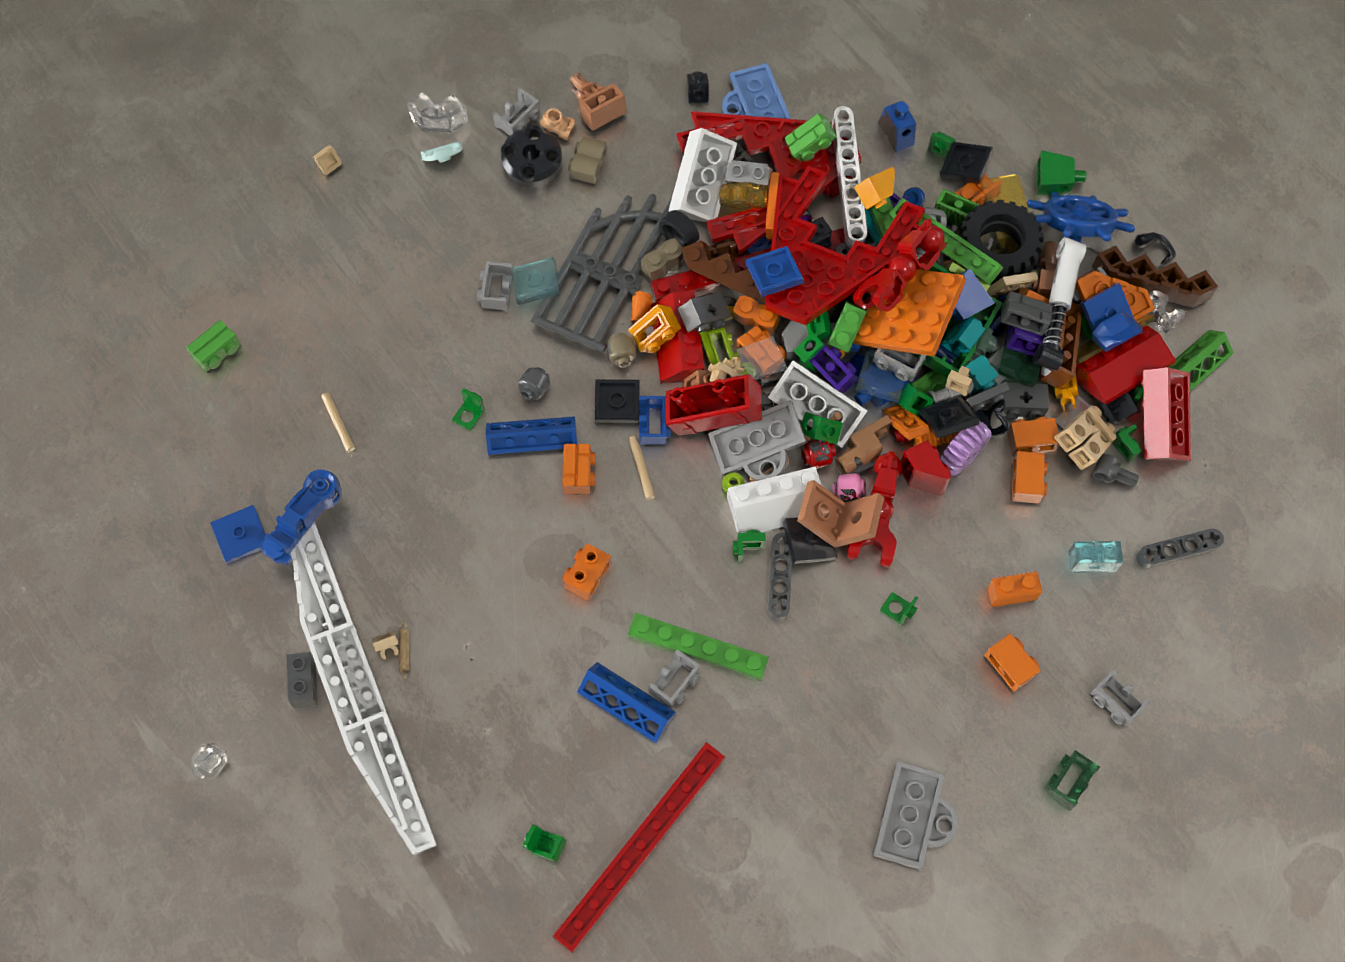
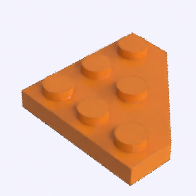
[1075,271,1155,320]

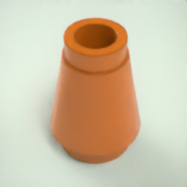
[630,291,653,324]

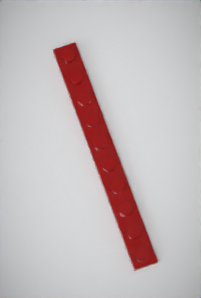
[650,228,857,302]
[553,742,725,954]

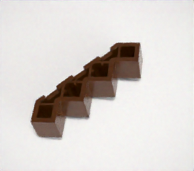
[681,240,766,305]
[1092,245,1218,308]

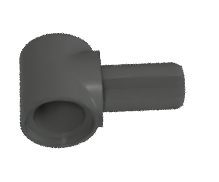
[1092,454,1139,487]

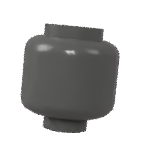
[518,367,551,400]

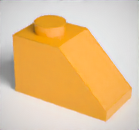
[854,166,895,210]

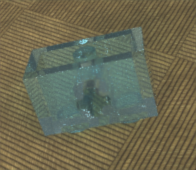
[1068,541,1123,572]

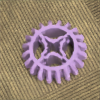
[940,421,991,476]

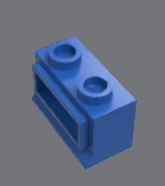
[639,396,671,446]

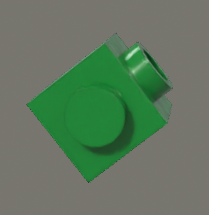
[896,382,935,417]

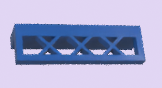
[486,416,577,455]
[577,662,676,743]

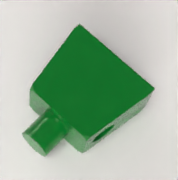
[1037,150,1086,196]

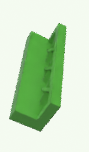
[1168,330,1234,391]

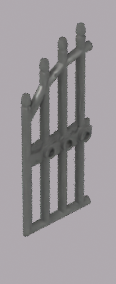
[530,194,672,353]

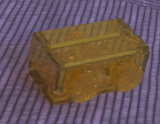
[719,182,768,210]

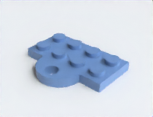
[722,63,791,119]

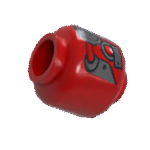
[801,439,836,469]

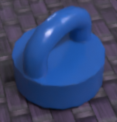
[903,187,926,206]

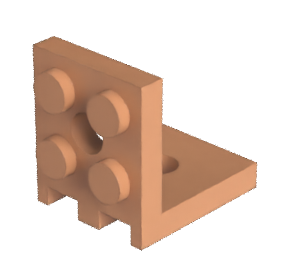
[797,480,884,548]

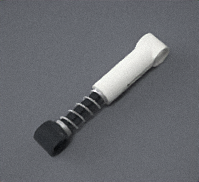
[1033,237,1086,371]

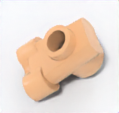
[540,108,576,141]

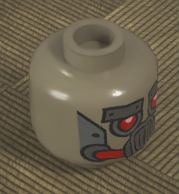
[606,333,637,367]

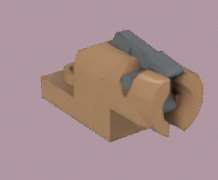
[835,415,892,474]

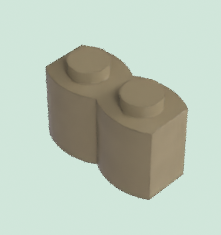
[568,136,607,184]
[641,238,684,284]

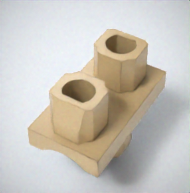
[708,356,744,382]

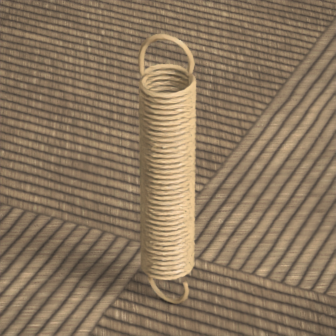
[398,621,409,680]

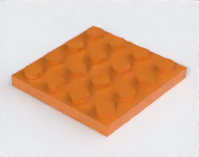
[853,270,966,357]

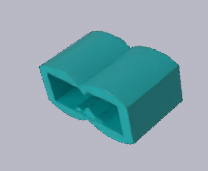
[941,318,985,356]

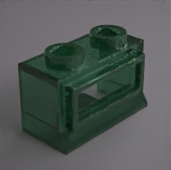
[1046,750,1100,811]

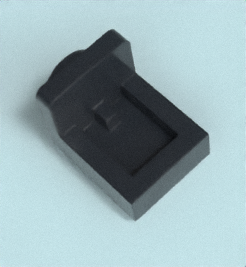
[687,71,709,103]
[1101,392,1140,425]

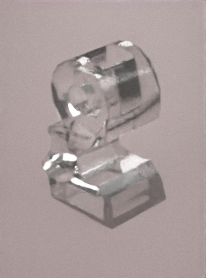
[1148,291,1187,334]

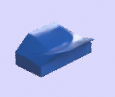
[1092,312,1142,352]

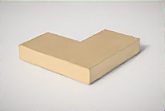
[987,272,1039,299]

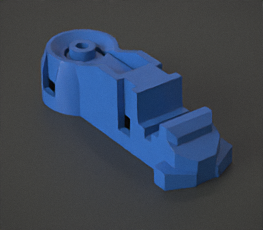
[259,470,342,565]

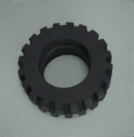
[959,200,1044,285]

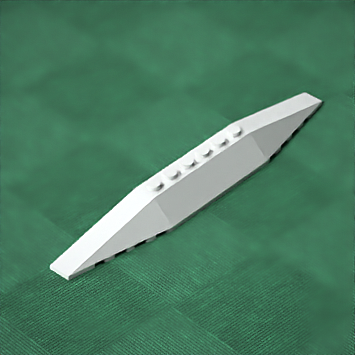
[285,511,437,856]

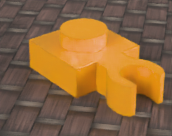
[1054,374,1079,411]

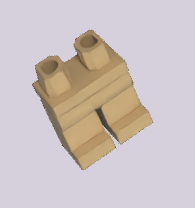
[1054,406,1117,470]

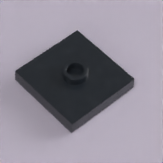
[940,142,994,184]
[595,379,640,423]
[918,396,979,439]
[783,518,837,564]

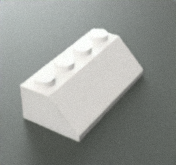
[668,128,737,222]
[768,360,867,448]
[727,467,823,533]

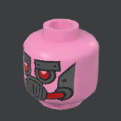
[832,473,866,503]

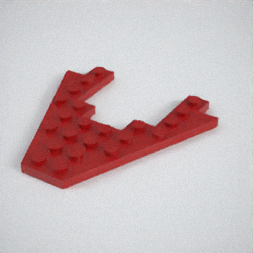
[676,111,862,254]
[765,166,925,325]

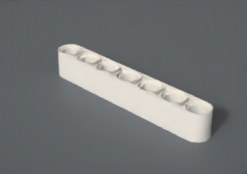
[832,106,867,248]

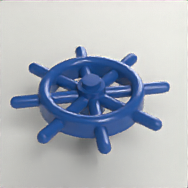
[1026,192,1135,243]

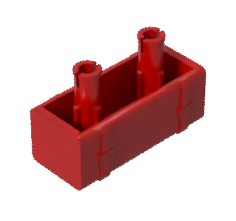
[666,374,762,436]

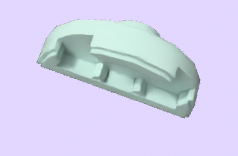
[421,141,462,162]

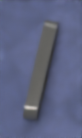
[1137,529,1224,568]
[768,532,792,621]

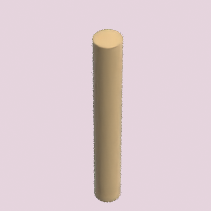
[321,393,355,452]
[629,436,655,500]

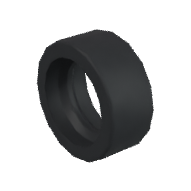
[659,210,699,247]

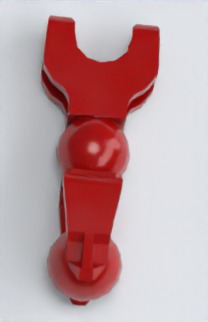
[853,219,947,312]
[847,451,902,568]

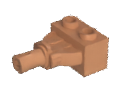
[570,73,627,131]
[1029,241,1058,299]

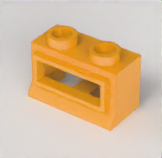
[628,304,681,353]

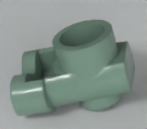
[969,328,999,362]

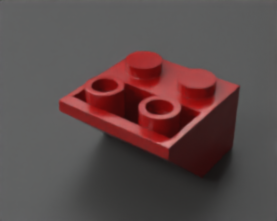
[901,440,951,496]

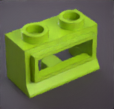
[700,327,739,365]

